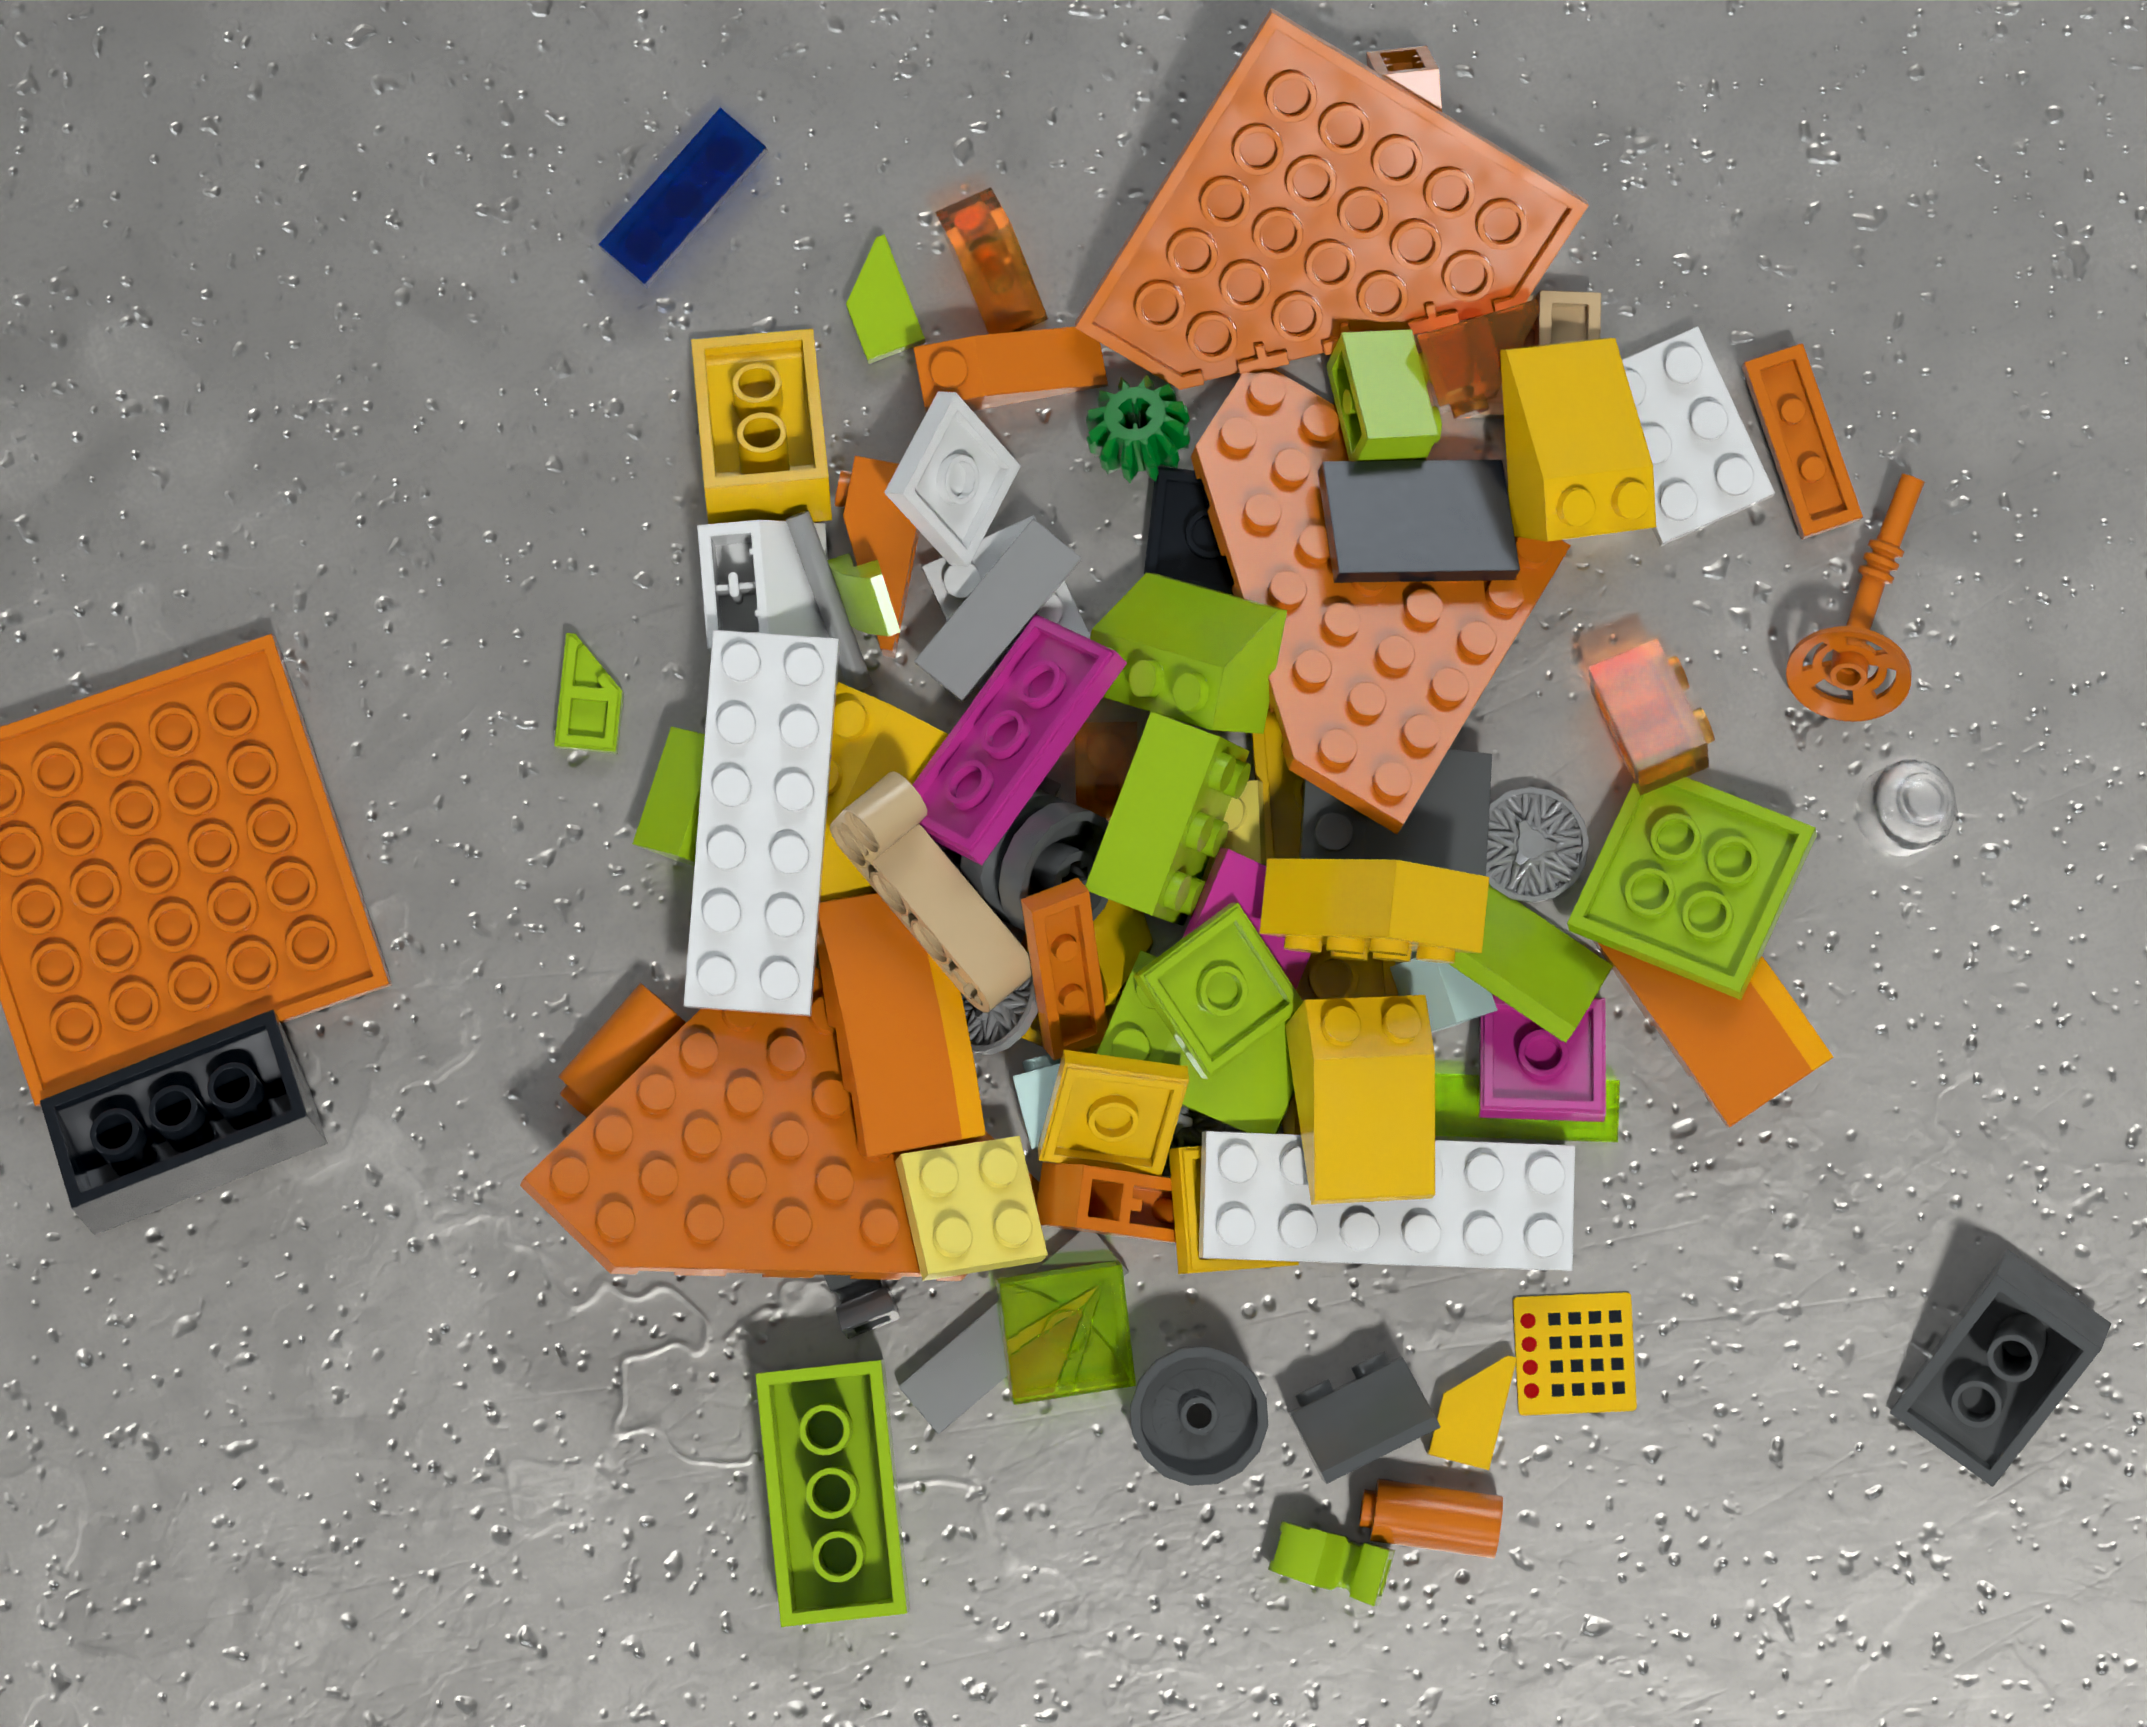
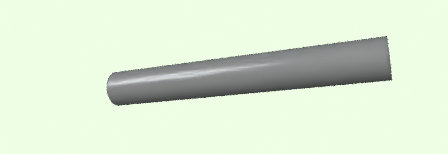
[786,510,873,691]

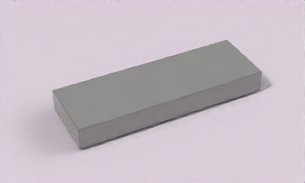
[914,518,1081,703]

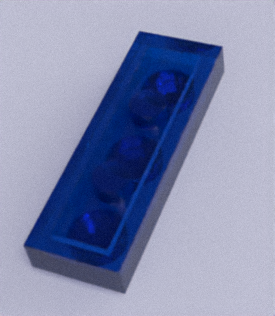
[598,107,768,289]

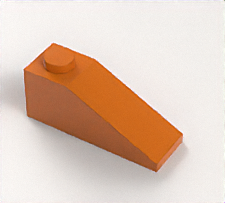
[913,326,1108,413]
[835,456,920,658]
[1037,1162,1176,1244]

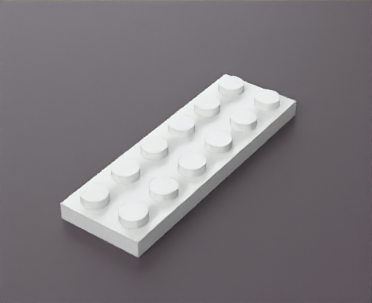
[684,630,840,1016]
[1198,1131,1575,1271]

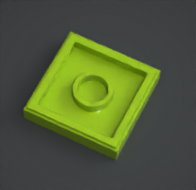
[1133,903,1303,1079]

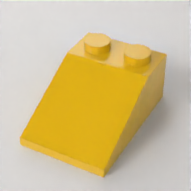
[691,329,832,524]
[1500,337,1656,542]
[1285,995,1435,1205]

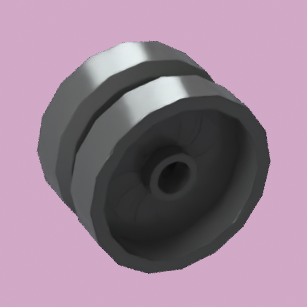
[960,788,1109,931]
[1130,1346,1268,1486]

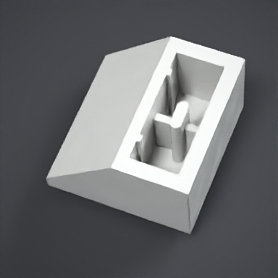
[697,520,829,653]

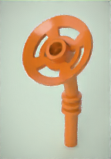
[1786,473,1925,722]

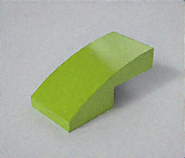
[827,553,901,636]

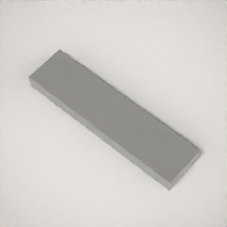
[898,1231,1129,1434]

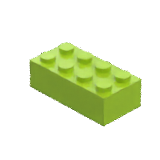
[755,1359,910,1627]

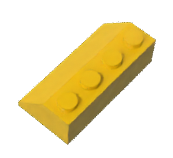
[816,682,949,949]

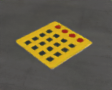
[1513,1292,1637,1416]

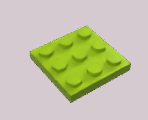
[1567,760,1817,1000]

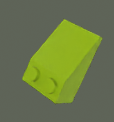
[1097,950,1295,1134]

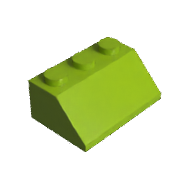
[1090,573,1287,734]

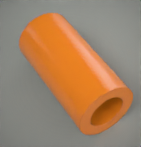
[558,983,686,1118]
[1359,1478,1503,1559]

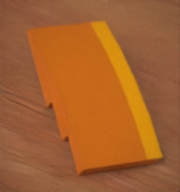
[817,892,986,1157]
[1593,941,1834,1128]

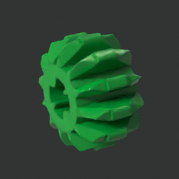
[1086,374,1191,483]

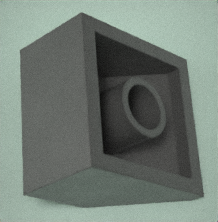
[1288,1352,1441,1484]

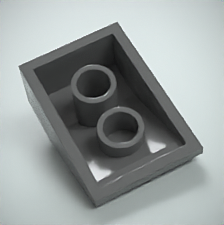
[1299,749,1492,876]
[1890,1250,2111,1487]

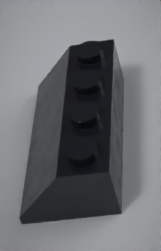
[40,1010,328,1235]

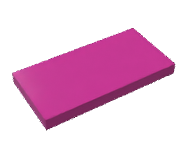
[913,614,1127,866]

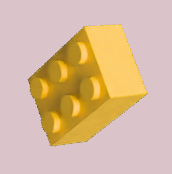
[1259,858,1489,964]

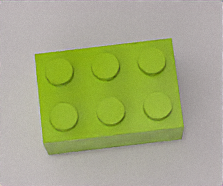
[1085,711,1251,926]

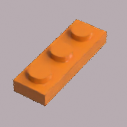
[1741,343,1863,540]
[1021,878,1108,1061]

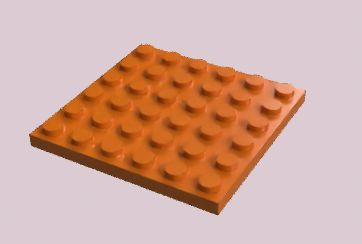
[0,634,392,1107]

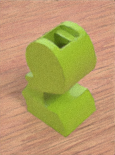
[1268,1521,1395,1606]

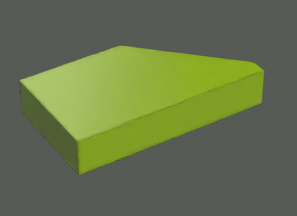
[846,234,926,364]
[554,633,624,754]

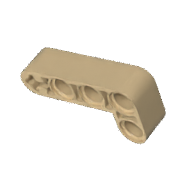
[830,771,1032,1013]

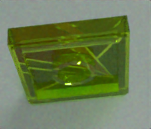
[996,1260,1136,1405]

